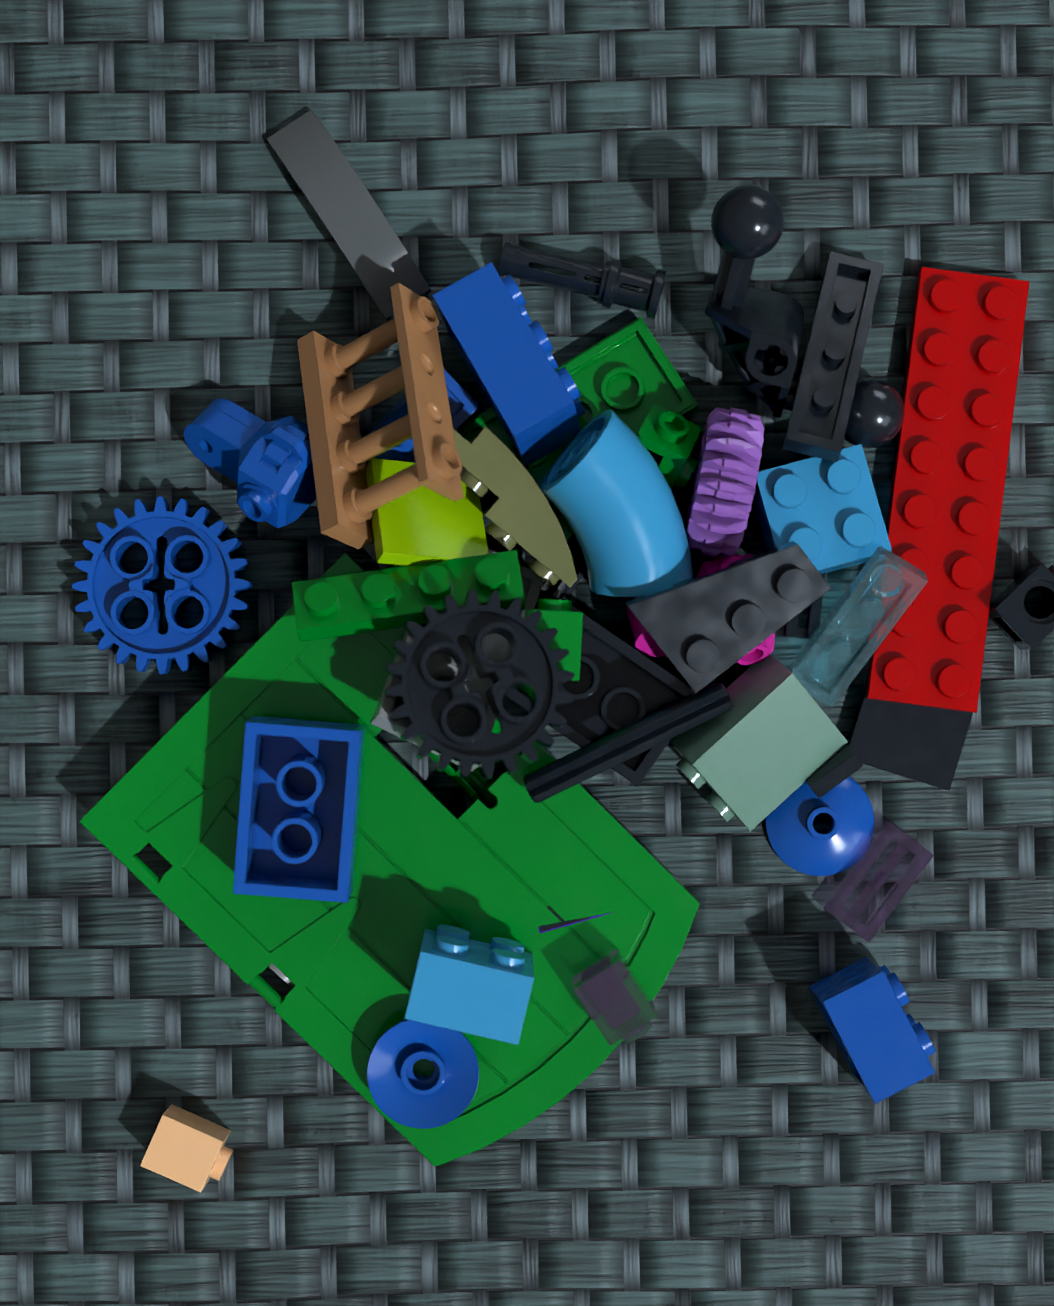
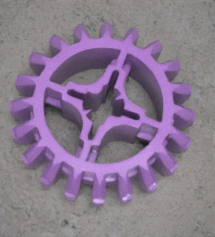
[684,407,764,557]

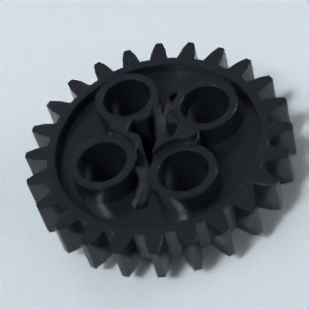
[384,589,574,780]

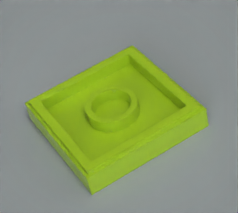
[365,458,489,566]

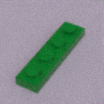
[292,550,526,642]

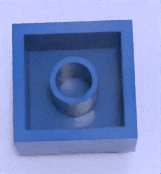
[808,957,936,1104]

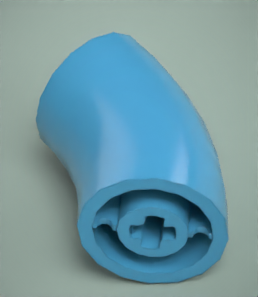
[541,410,693,597]

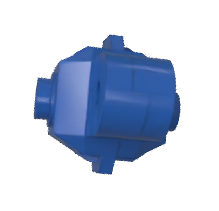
[184,398,317,528]

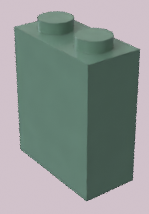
[669,653,848,831]

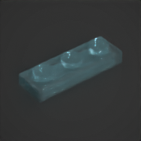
[788,545,928,707]

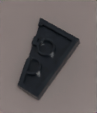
[625,541,831,693]

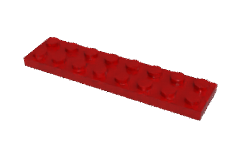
[866,267,1029,713]

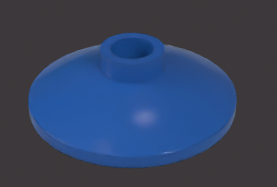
[765,776,874,876]
[367,1019,479,1129]

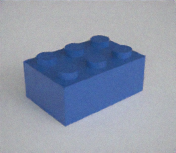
[432,262,585,467]
[233,716,365,903]

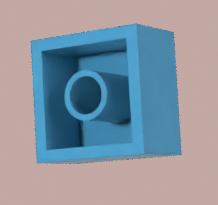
[753,444,892,574]
[405,925,534,1045]

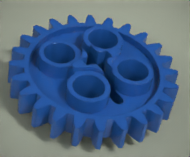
[72,496,253,674]

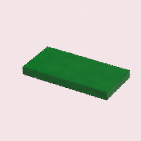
[456,316,698,502]

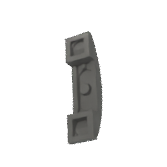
[267,109,431,320]

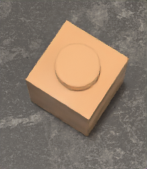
[140,1104,233,1193]

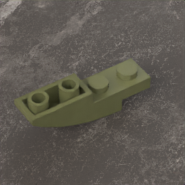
[453,427,577,588]

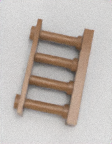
[297,283,464,549]

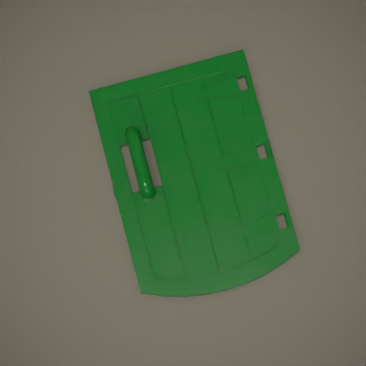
[79,552,700,1167]

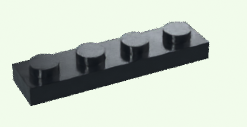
[782,251,884,462]

